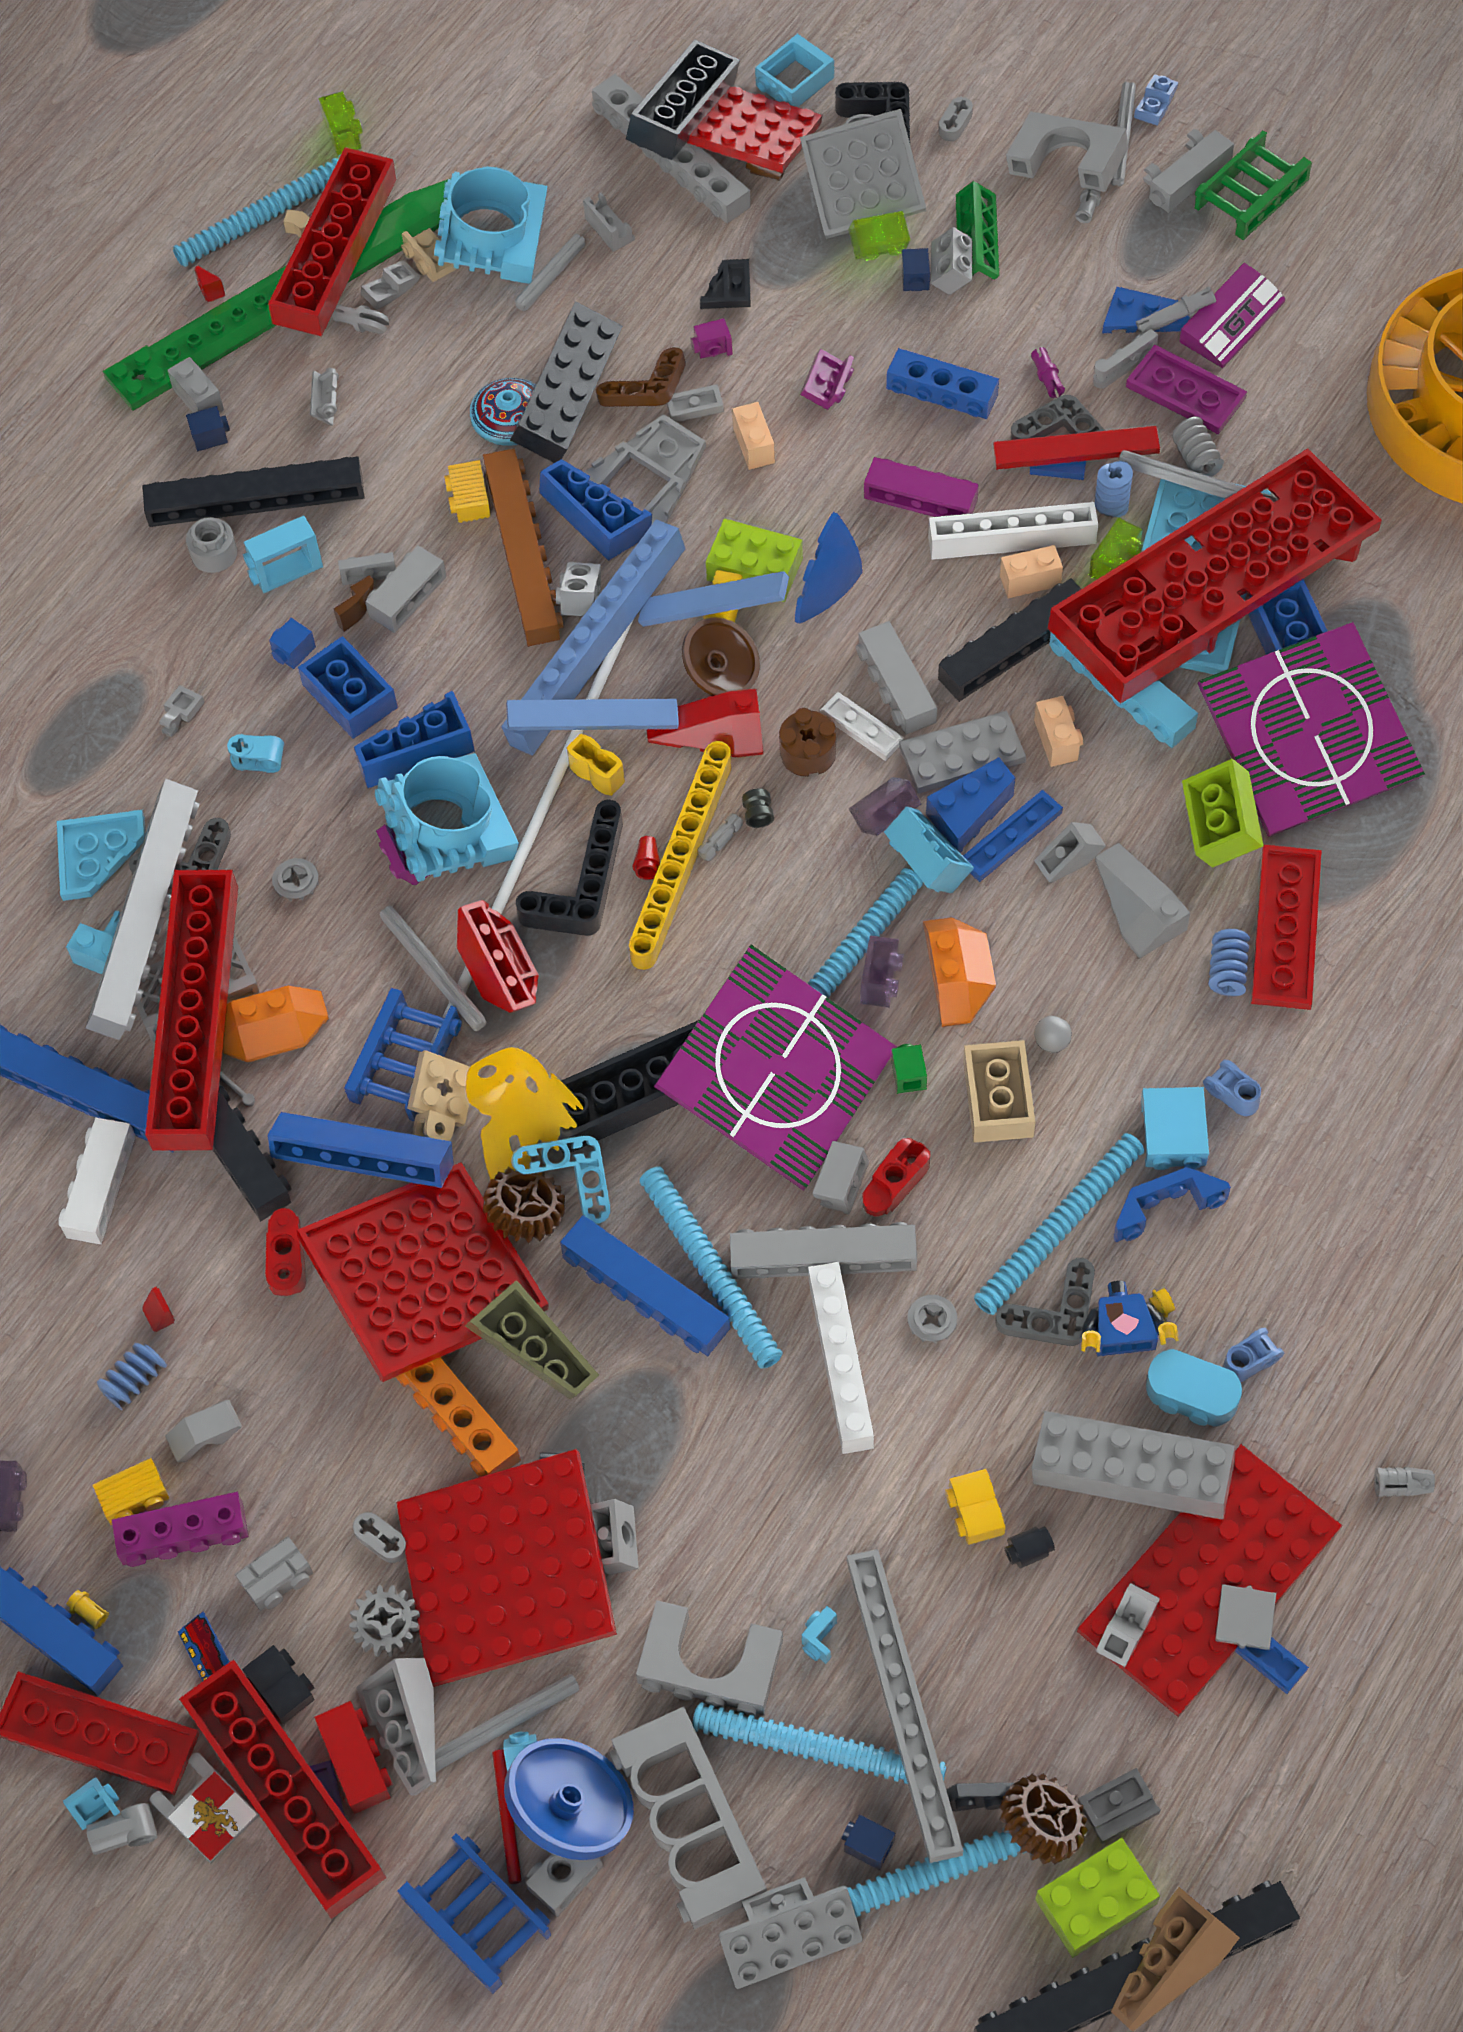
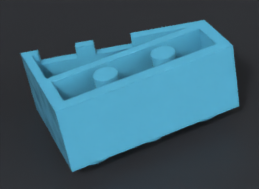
[884,806,974,893]

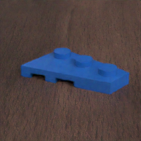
[1102,286,1191,334]

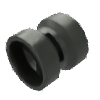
[742,788,774,828]

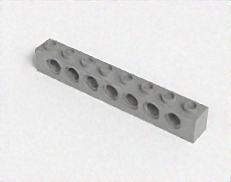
[592,74,750,224]

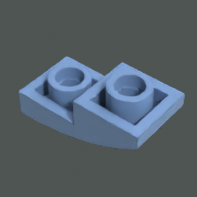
[1134,74,1178,126]

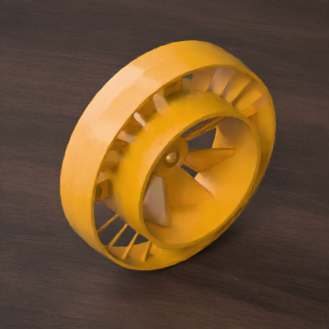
[1366,268,1463,504]

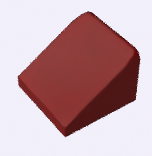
[194,266,225,302]
[142,1287,175,1332]

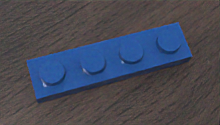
[963,790,1063,882]

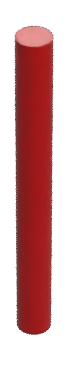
[492,1749,522,1884]

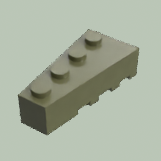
[465,1280,599,1399]

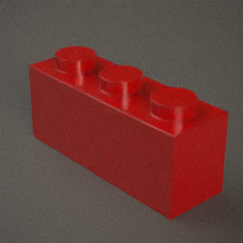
[314,1701,393,1815]

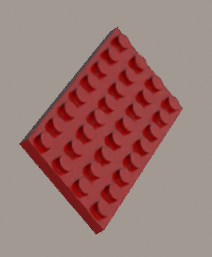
[1077,1444,1343,1717]

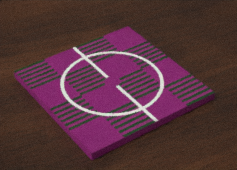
[1197,622,1425,837]
[654,945,897,1191]

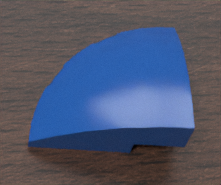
[795,512,863,624]

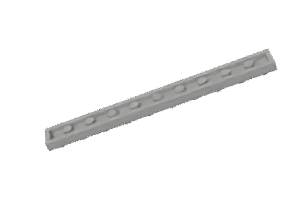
[846,1549,963,1863]

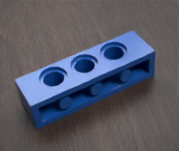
[886,348,999,419]

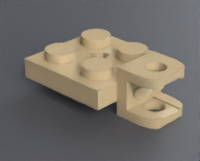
[407,1050,470,1141]

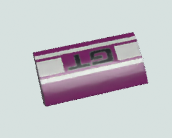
[1179,263,1286,369]

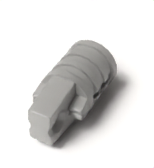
[1374,1467,1435,1497]

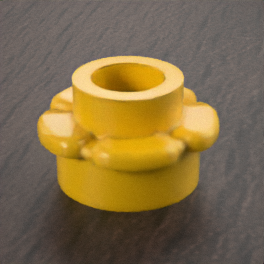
[1149,1288,1176,1318]

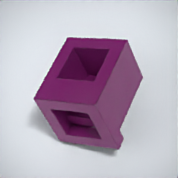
[690,318,733,359]

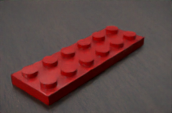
[1251,844,1322,1010]
[0,1671,200,1795]

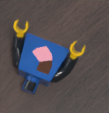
[1081,1280,1179,1357]

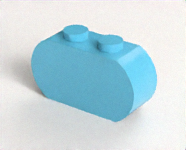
[1146,1349,1242,1427]

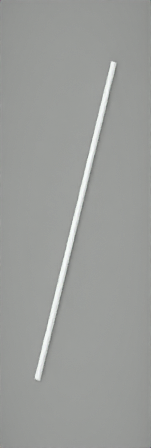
[408,619,634,1093]

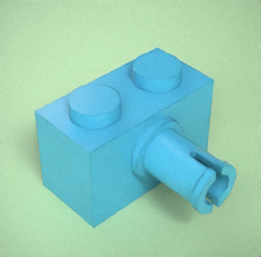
[66,911,120,974]

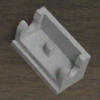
[583,193,635,252]
[812,1141,869,1214]

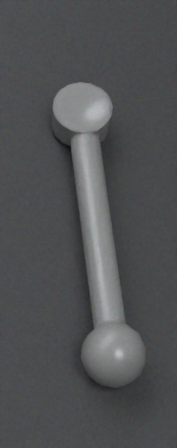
[220,1071,255,1107]

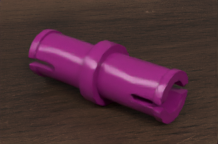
[1031,347,1065,398]

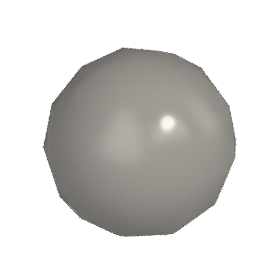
[1034,1016,1072,1053]

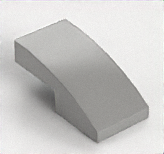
[361,260,420,310]

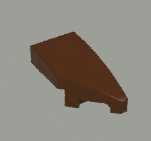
[333,575,374,632]

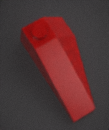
[646,689,763,758]

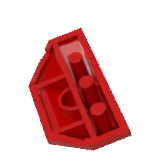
[457,900,539,1013]

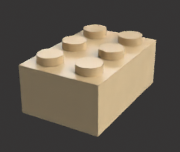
[963,1040,1035,1143]

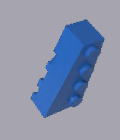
[539,459,652,561]
[354,690,475,788]

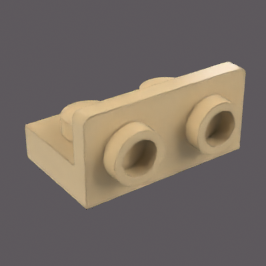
[401,228,456,282]

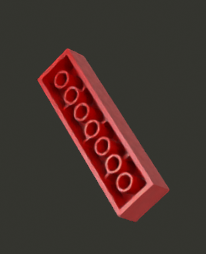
[268,147,396,337]
[179,1659,387,1919]

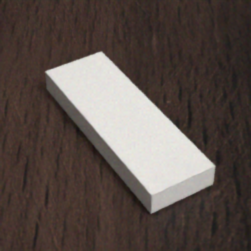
[820,692,904,761]

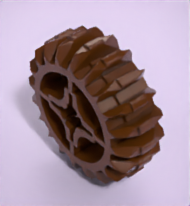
[483,1166,565,1244]
[999,1773,1088,1865]

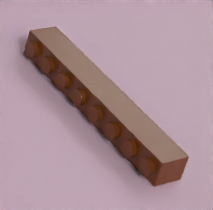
[483,448,564,647]

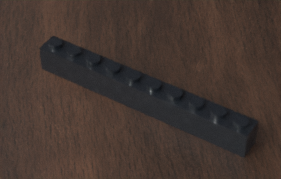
[974,1880,1300,2032]

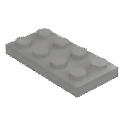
[899,711,1026,794]

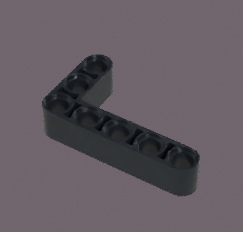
[835,82,910,143]
[515,799,623,936]

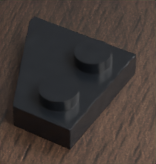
[700,259,751,309]
[946,1782,1014,1812]

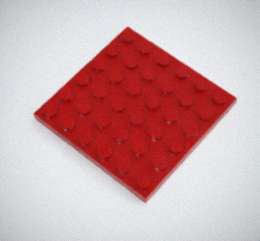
[297,1162,549,1383]
[396,1449,617,1687]

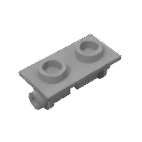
[310,368,339,426]

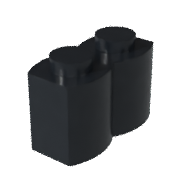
[242,1645,315,1725]

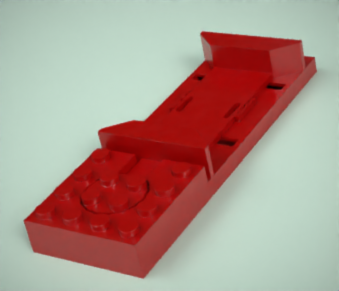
[1048,448,1382,704]

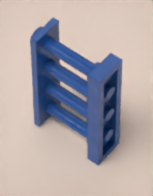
[344,988,462,1122]
[397,1833,551,1994]

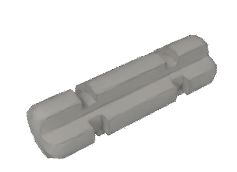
[698,813,743,861]

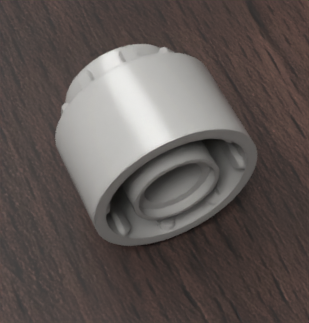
[186,517,237,573]

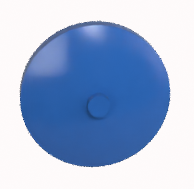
[504,1738,634,1860]

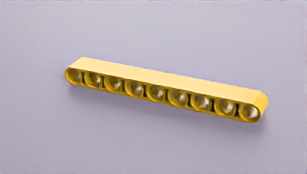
[629,741,731,970]

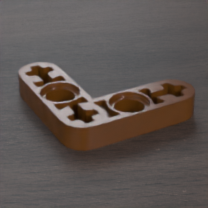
[595,347,686,407]

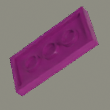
[1126,344,1247,435]

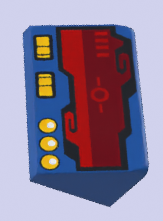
[178,1612,230,1681]

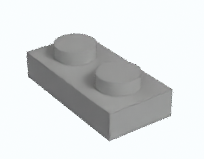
[666,384,724,422]
[338,552,396,585]

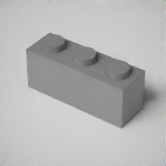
[365,545,447,633]

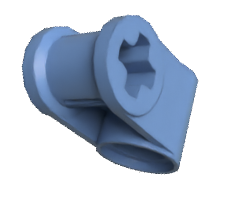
[1203,1059,1261,1116]
[1222,1327,1284,1382]

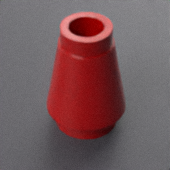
[632,836,660,880]

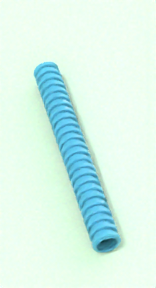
[173,155,341,267]
[808,868,923,998]
[974,1133,1144,1315]
[639,1167,783,1369]
[692,1702,947,1784]
[847,1828,1027,1917]

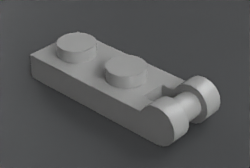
[1093,329,1158,389]

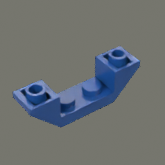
[1114,1167,1231,1242]

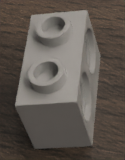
[931,227,972,295]
[556,562,601,616]

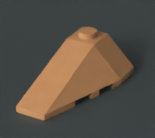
[1111,1887,1240,2031]

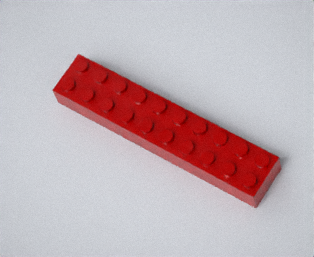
[145,870,238,1151]

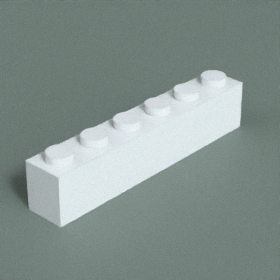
[928,502,1098,560]
[808,1262,874,1454]

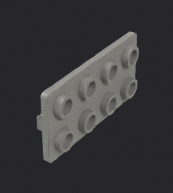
[718,1877,863,1989]

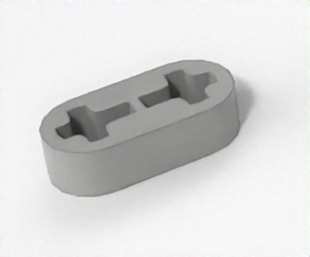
[939,97,973,141]
[353,1512,406,1563]

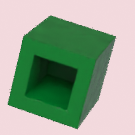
[891,1044,927,1094]

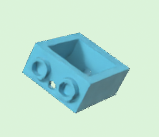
[755,34,834,107]
[243,515,323,593]

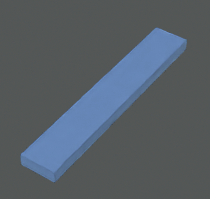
[638,571,789,627]
[506,699,679,731]

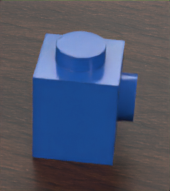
[269,618,316,669]

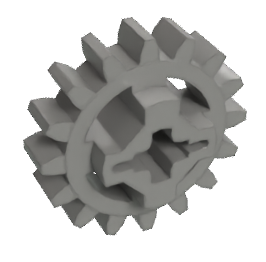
[349,1585,420,1657]

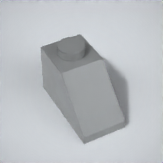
[1034,822,1106,883]

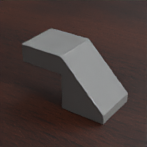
[165,1400,242,1462]
[1096,1583,1160,1667]

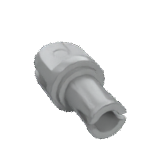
[333,304,389,334]

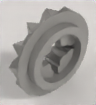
[272,858,319,901]
[908,1295,957,1344]

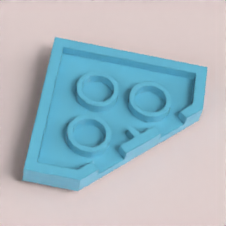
[57,810,145,901]

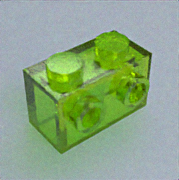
[319,91,363,156]
[848,211,911,260]
[1089,517,1144,580]

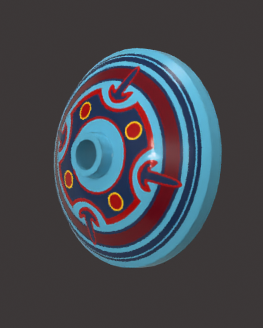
[470,378,535,446]

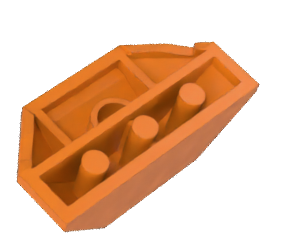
[923,917,996,1027]
[222,985,329,1063]

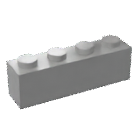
[856,621,937,735]

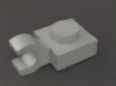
[159,685,204,737]

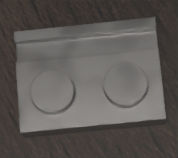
[1078,1768,1161,1844]

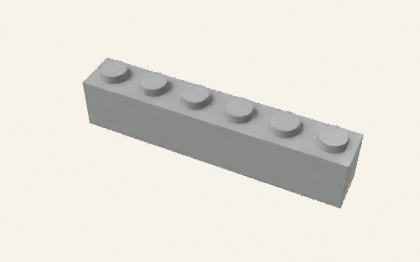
[730,1222,917,1279]

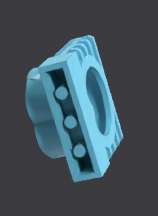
[434,167,548,284]
[375,753,519,882]

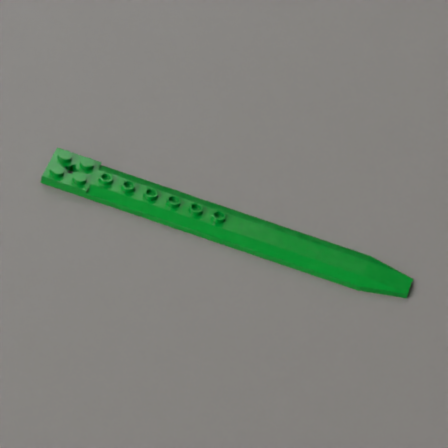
[103,178,452,411]

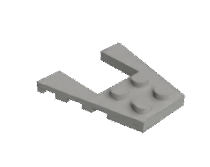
[584,414,706,524]

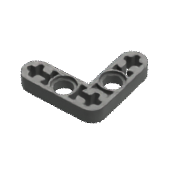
[1011,395,1105,440]
[129,818,231,889]
[995,1258,1095,1346]

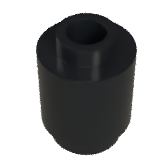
[1004,1526,1055,1569]

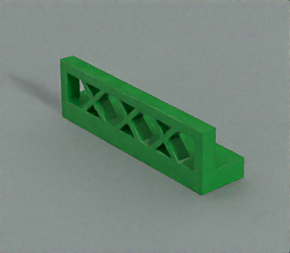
[955,181,1000,280]

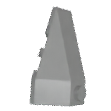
[1095,843,1190,959]
[356,1658,436,1796]

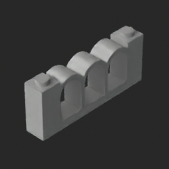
[609,1707,767,1930]

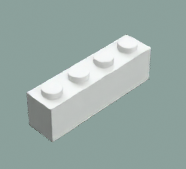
[59,1117,136,1245]

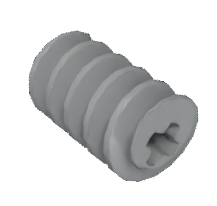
[1172,417,1224,477]

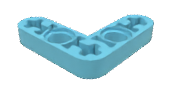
[511,1136,610,1223]

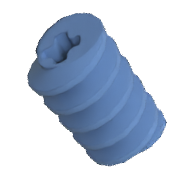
[1095,461,1133,517]
[1208,929,1250,996]
[97,1343,167,1411]

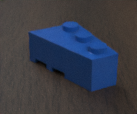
[926,757,1015,853]

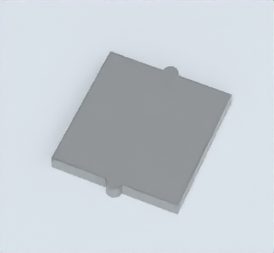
[1215,1584,1276,1650]

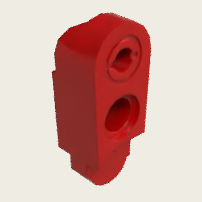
[862,1138,930,1217]
[265,1208,306,1296]

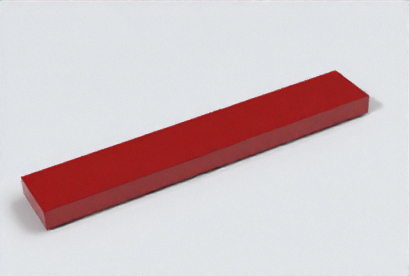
[993,426,1160,470]

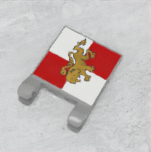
[150,1752,259,1864]

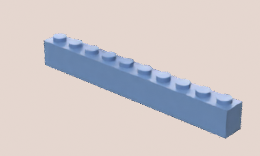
[501,519,686,756]

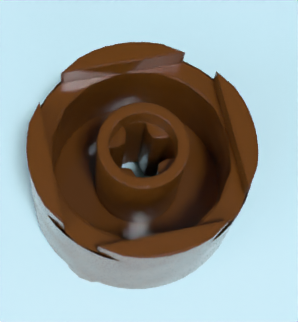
[779,708,836,777]

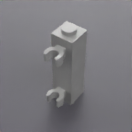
[1143,129,1234,213]

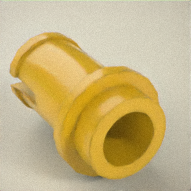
[66,1590,109,1629]

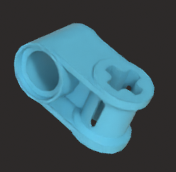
[227,734,284,773]

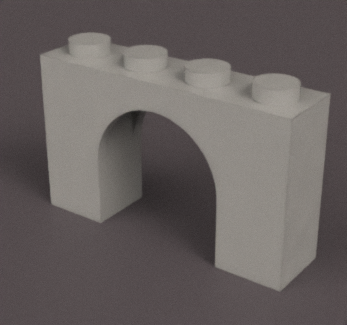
[1006,111,1129,192]
[636,1600,783,1716]

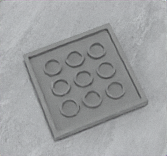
[800,109,927,239]

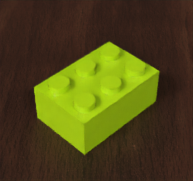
[706,518,803,602]
[1182,759,1263,868]
[1035,1838,1160,1958]

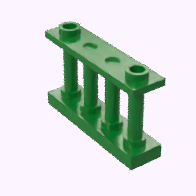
[1194,131,1312,241]

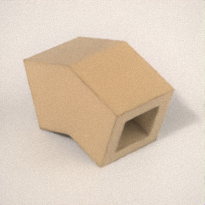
[284,210,310,237]

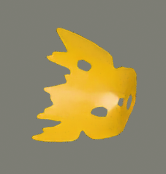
[466,1047,583,1181]

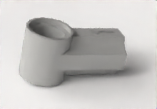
[86,1803,157,1855]

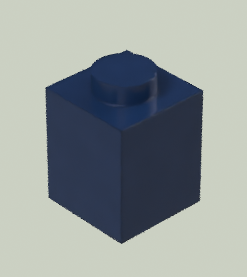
[902,248,930,292]
[186,406,230,452]
[841,1814,896,1870]

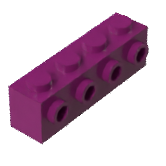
[112,1491,249,1567]

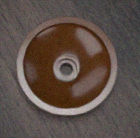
[682,617,760,696]

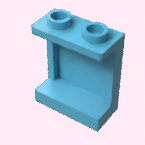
[1141,1087,1209,1170]

